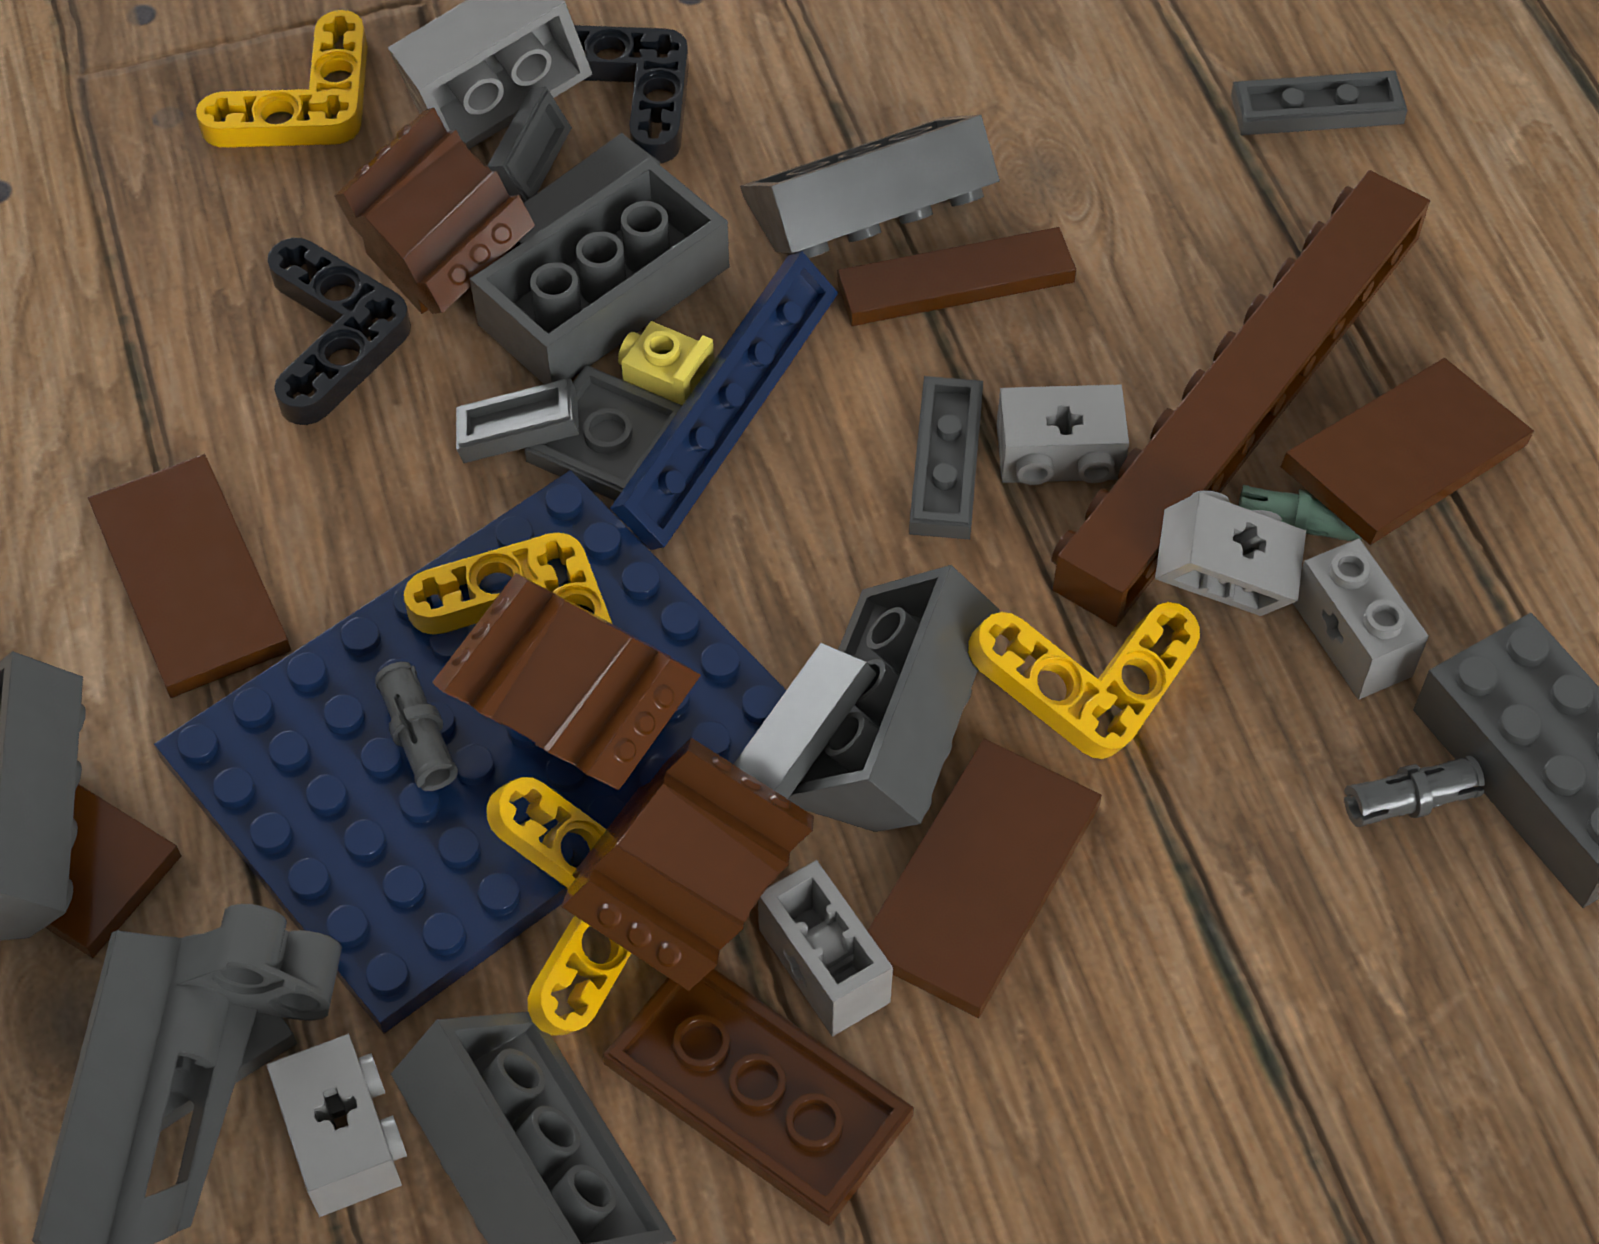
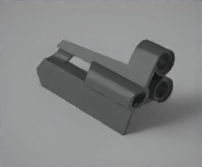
[32,904,342,1244]

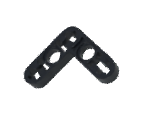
[574,25,689,164]
[267,238,411,425]

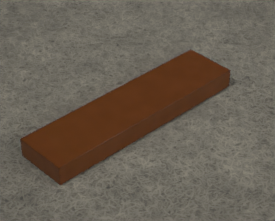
[837,227,1076,326]

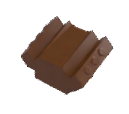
[334,107,535,314]
[432,573,701,790]
[562,737,814,991]

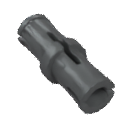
[375,662,458,791]
[1344,756,1485,827]

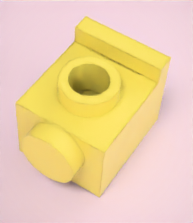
[618,321,714,405]

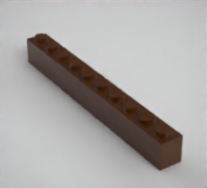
[1051,170,1430,627]

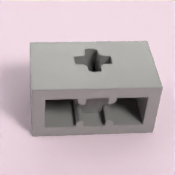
[996,384,1129,485]
[1155,491,1306,616]
[1293,538,1429,700]
[758,860,893,1037]
[266,1034,407,1217]

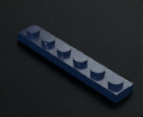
[610,251,838,550]

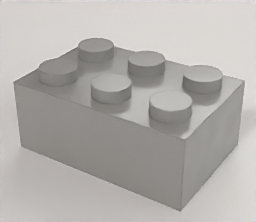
[388,0,592,149]

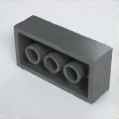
[470,157,729,384]
[1413,613,1599,908]

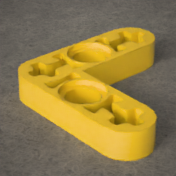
[196,10,368,148]
[404,532,612,635]
[968,602,1200,759]
[487,777,631,1035]

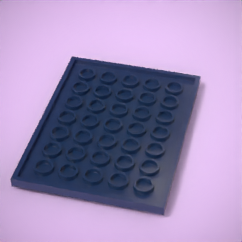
[154,470,786,1034]

